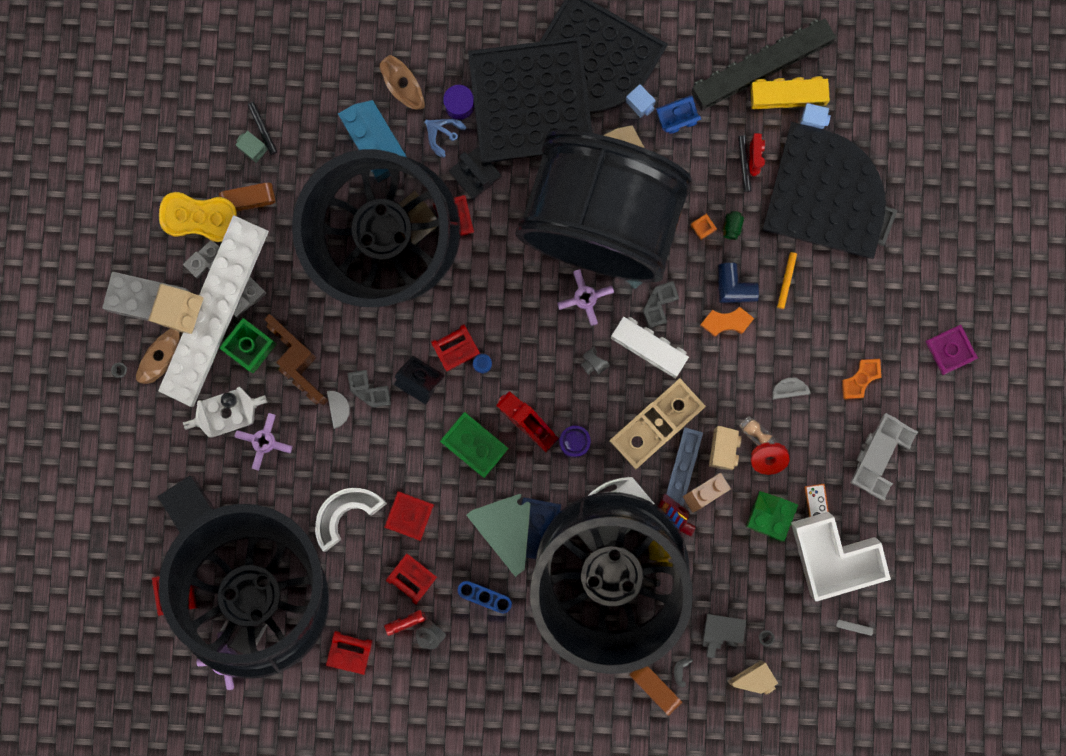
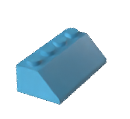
[338,100,406,183]

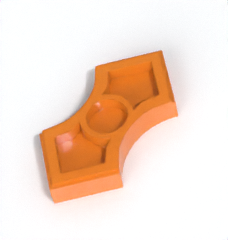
[700,307,754,337]
[842,359,882,399]

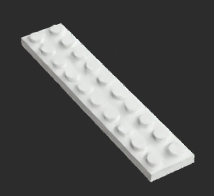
[158,215,269,407]

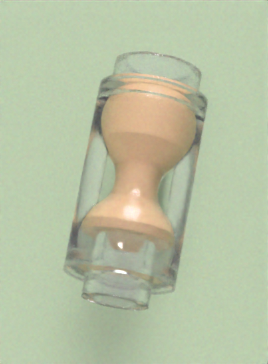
[739,416,779,445]

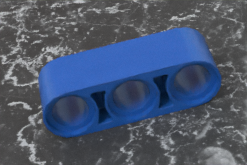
[458,581,512,613]

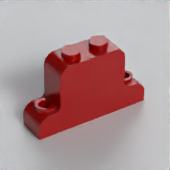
[496,391,559,452]

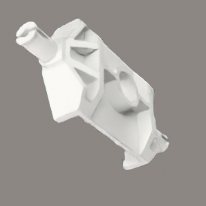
[183,387,267,438]

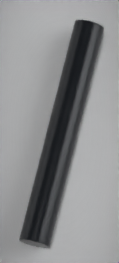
[247,102,277,155]
[738,135,752,192]

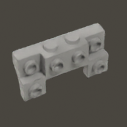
[183,240,266,318]
[850,413,918,501]

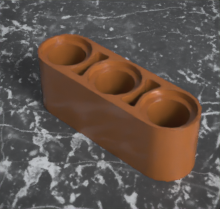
[218,183,276,212]
[629,666,683,716]

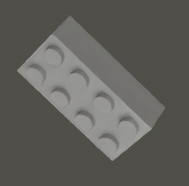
[102,272,190,321]

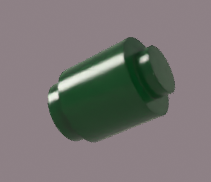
[722,211,744,240]

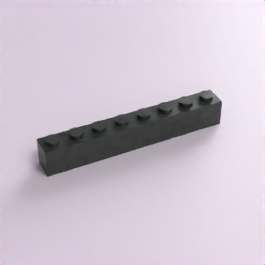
[691,18,836,111]

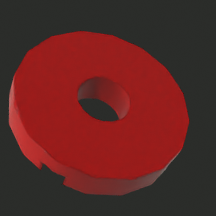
[751,442,790,475]

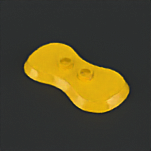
[159,192,237,242]

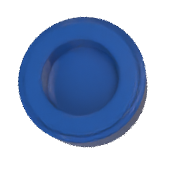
[473,354,492,374]

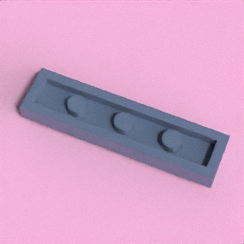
[666,428,703,506]

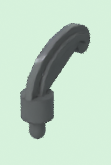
[674,658,693,687]

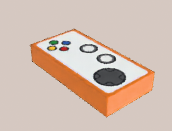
[804,484,829,517]

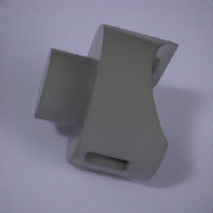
[581,346,610,375]
[416,619,446,649]

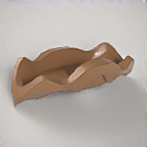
[379,55,425,109]
[136,329,182,384]

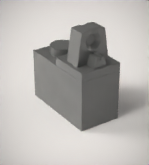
[702,613,746,658]

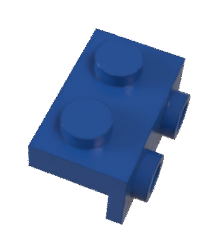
[656,95,701,134]

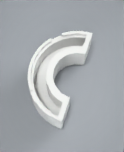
[315,488,387,552]

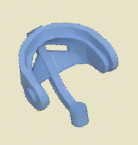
[424,119,466,158]

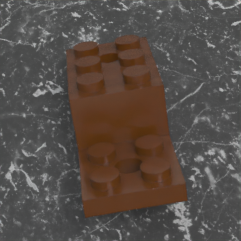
[264,314,328,406]

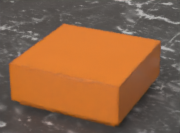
[690,213,717,240]

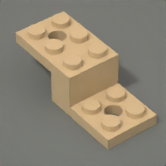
[610,378,706,470]

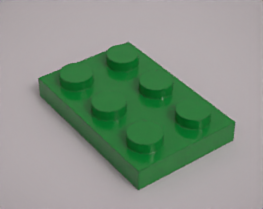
[440,412,509,479]

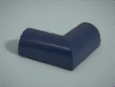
[718,263,759,303]

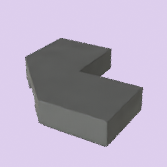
[643,281,679,329]
[347,370,391,408]

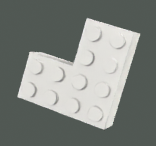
[791,512,891,602]

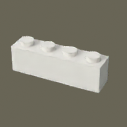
[611,317,689,379]

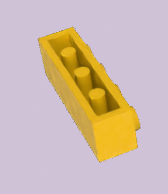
[750,76,830,109]

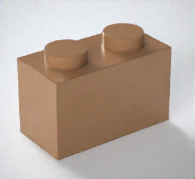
[682,473,731,513]

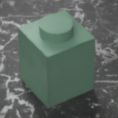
[236,130,268,163]

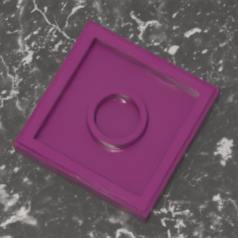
[925,324,978,376]

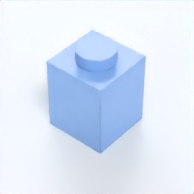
[626,85,656,118]
[800,103,831,130]

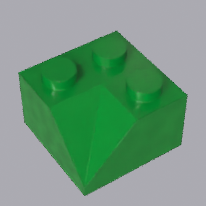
[219,318,277,374]
[745,491,798,541]

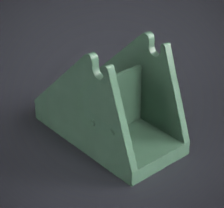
[466,494,530,577]

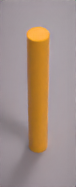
[777,252,797,309]

